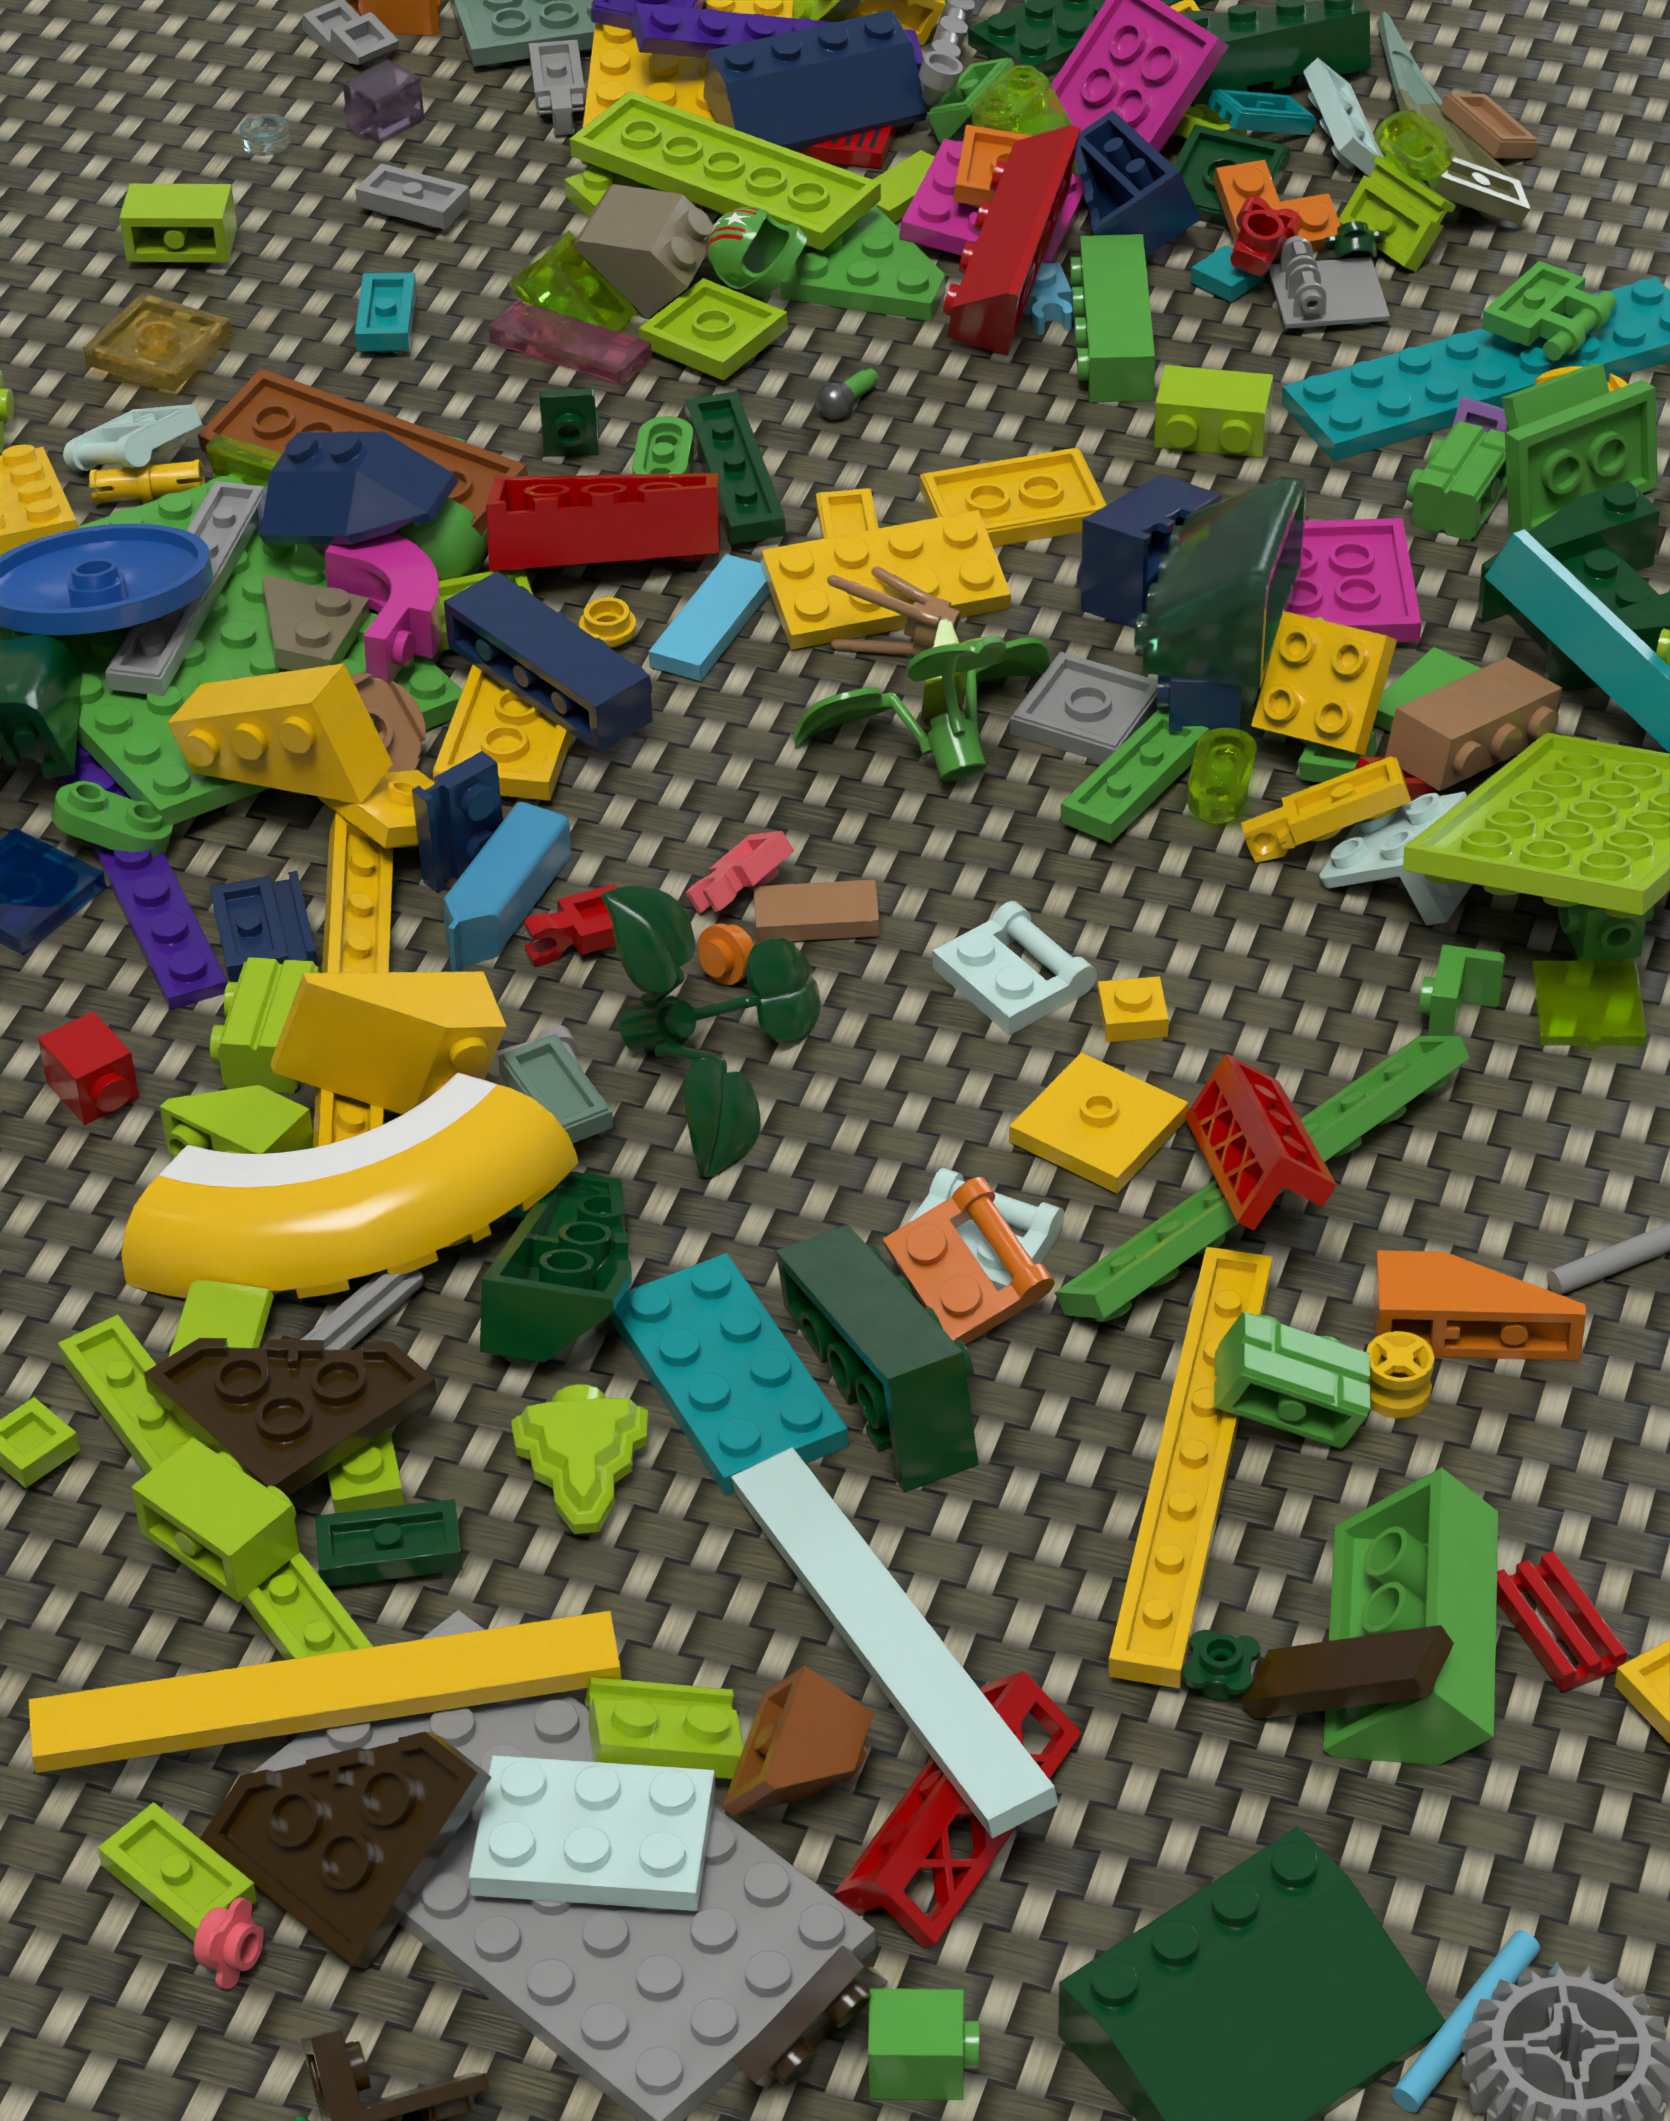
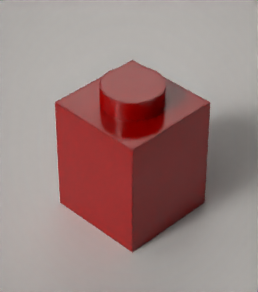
[38,1011,140,1125]

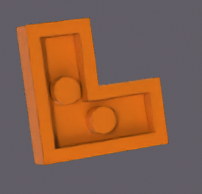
[1213,160,1340,259]

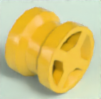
[1366,1331,1435,1419]

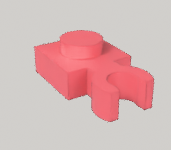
[686,831,794,913]

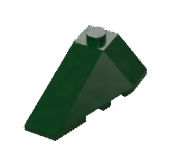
[480,1171,632,1364]

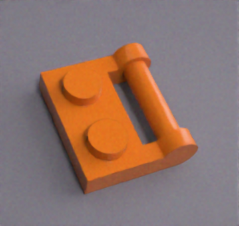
[882,1177,1055,1345]

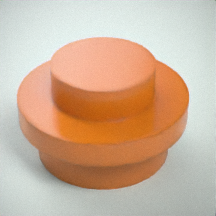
[698,923,754,985]

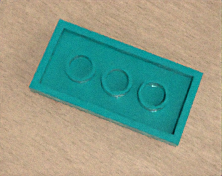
[608,1253,848,1496]

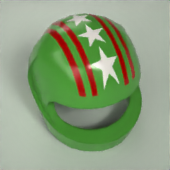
[706,207,807,300]

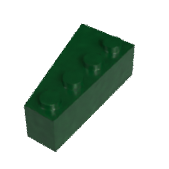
[1181,0,1371,107]
[776,1225,979,1493]

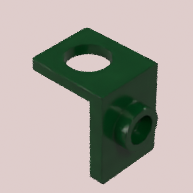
[539,388,599,457]

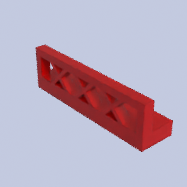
[1185,1053,1337,1231]
[833,1670,1082,1948]

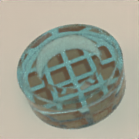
[239,113,291,156]

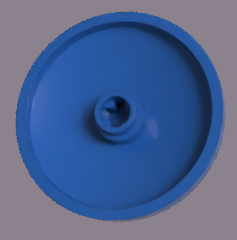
[0,523,213,635]

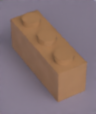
[1385,657,1562,791]

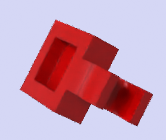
[524,884,616,966]

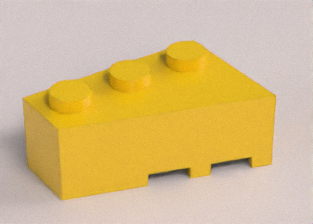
[167,663,393,804]

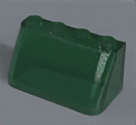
[1134,476,1307,689]

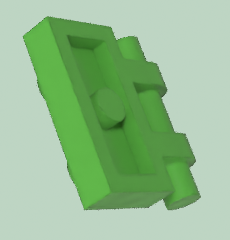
[1482,261,1617,361]

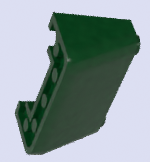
[0,634,82,779]

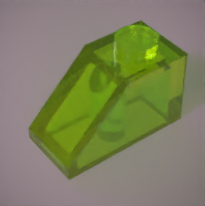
[507,230,637,343]

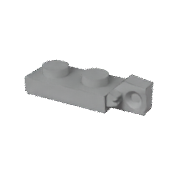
[529,40,586,135]

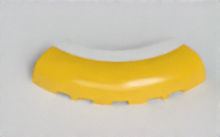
[121,1073,579,1299]

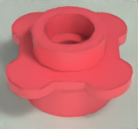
[194,1898,264,1990]

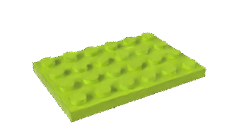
[1403,733,1670,918]

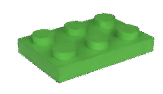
[1505,380,1658,535]

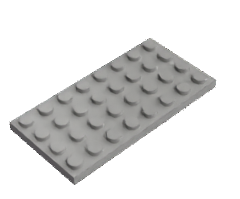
[252,1610,876,2121]

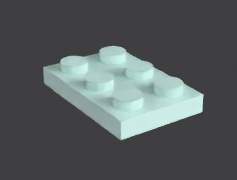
[469,1755,716,1911]

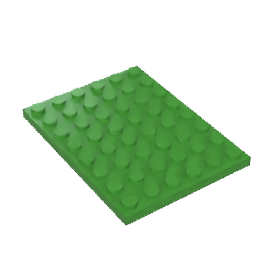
[0,474,463,826]

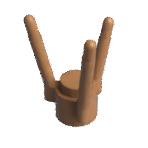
[827,566,961,656]

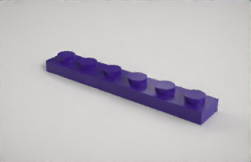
[631,3,924,73]

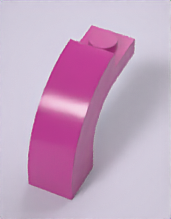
[325,532,442,683]

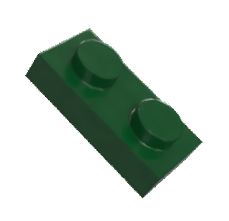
[315,1499,463,1587]

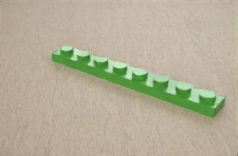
[1055,1036,1470,1322]

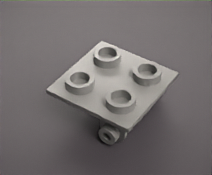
[1268,236,1390,329]

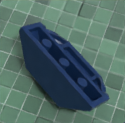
[256,431,458,545]

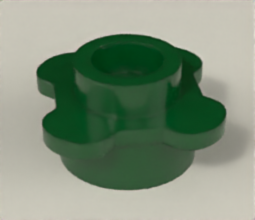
[1323,221,1386,260]
[1182,1630,1260,1701]

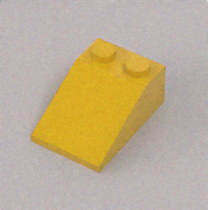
[270,971,507,1114]

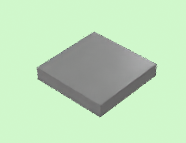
[1010,652,1158,763]

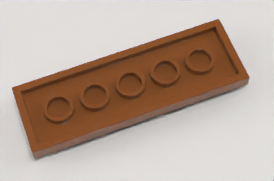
[197,368,528,535]

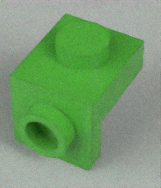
[1418,945,1505,1036]

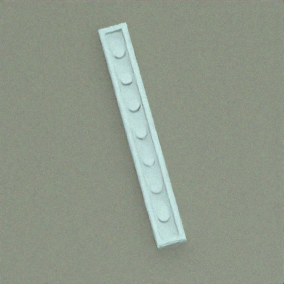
[731,1447,1059,1838]

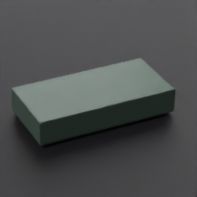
[498,1034,613,1143]

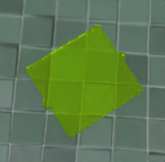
[1532,957,1647,1050]

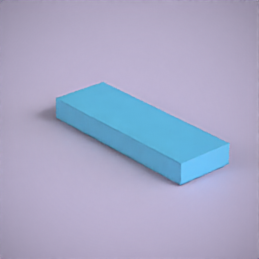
[649,554,770,681]

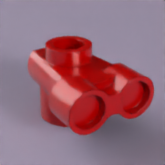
[1230,196,1303,277]

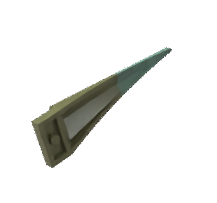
[1377,12,1531,225]

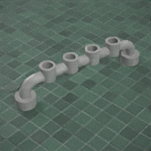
[918,0,975,106]

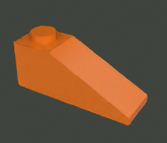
[1373,1250,1586,1361]

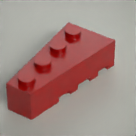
[486,473,721,571]

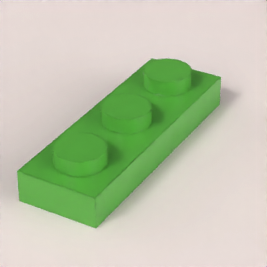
[1060,709,1209,843]

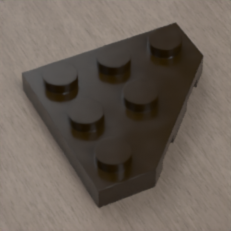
[144,1338,437,1497]
[200,1731,492,1969]

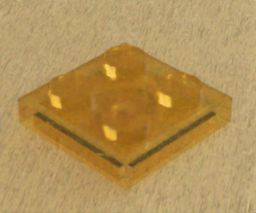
[83,293,233,392]

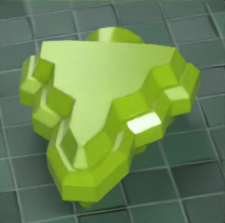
[511,1384,649,1534]

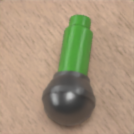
[816,368,879,420]

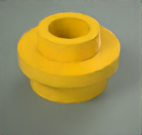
[579,597,636,649]

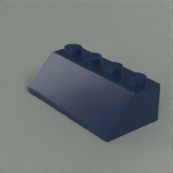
[703,10,927,150]

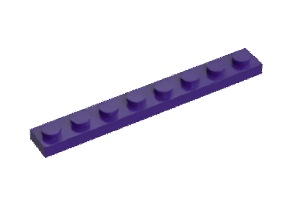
[58,741,228,1010]

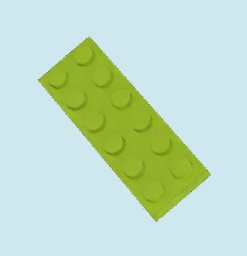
[569,91,881,251]

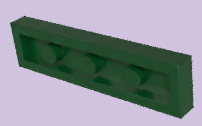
[685,391,786,545]

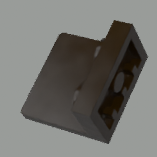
[301,2029,490,2121]

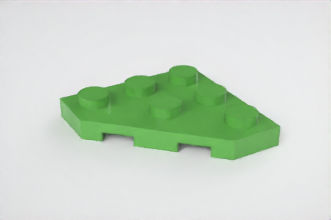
[780,205,945,321]

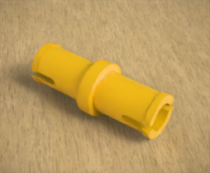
[89,459,205,505]

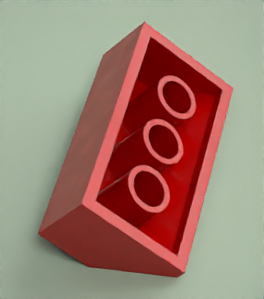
[942,125,1081,356]

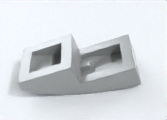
[302,0,399,65]

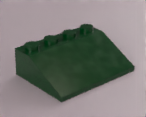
[1058,1826,1446,2121]

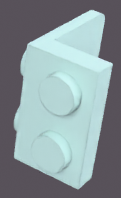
[1319,792,1473,926]

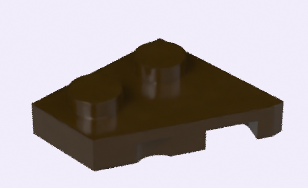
[734,1945,888,2089]

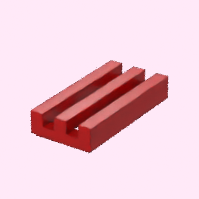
[1497,1551,1627,1692]

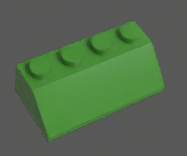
[1323,1467,1498,1765]

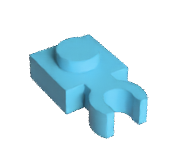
[1023,262,1072,335]

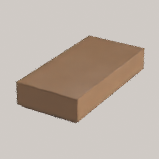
[1440,93,1540,159]
[754,879,880,943]

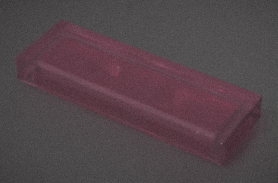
[488,300,652,385]

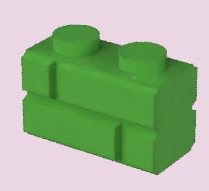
[1406,421,1507,541]
[1214,1312,1370,1449]

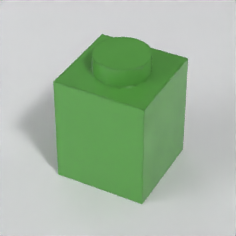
[868,1988,979,2100]

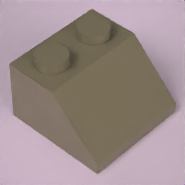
[573,184,713,319]

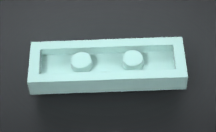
[1303,58,1383,176]

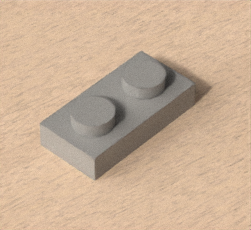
[355,163,471,230]

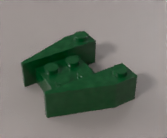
[1477,481,1670,691]

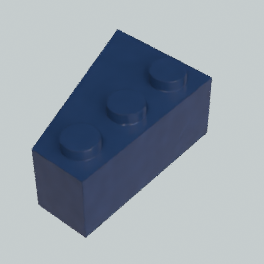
[1075,110,1202,257]
[1077,475,1221,631]

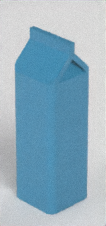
[443,802,571,972]

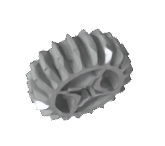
[1460,1962,1670,2121]

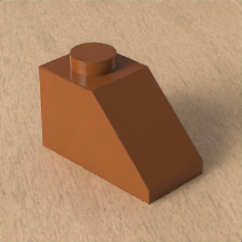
[722,1665,874,1816]

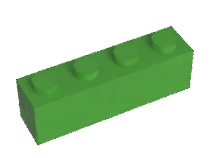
[1070,234,1155,402]

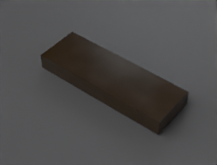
[1241,1625,1454,1719]

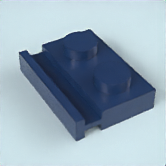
[412,751,503,894]
[210,871,318,982]

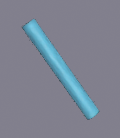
[1391,1930,1540,2113]

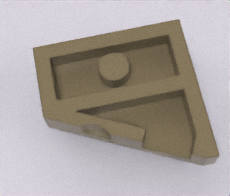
[262,575,370,671]

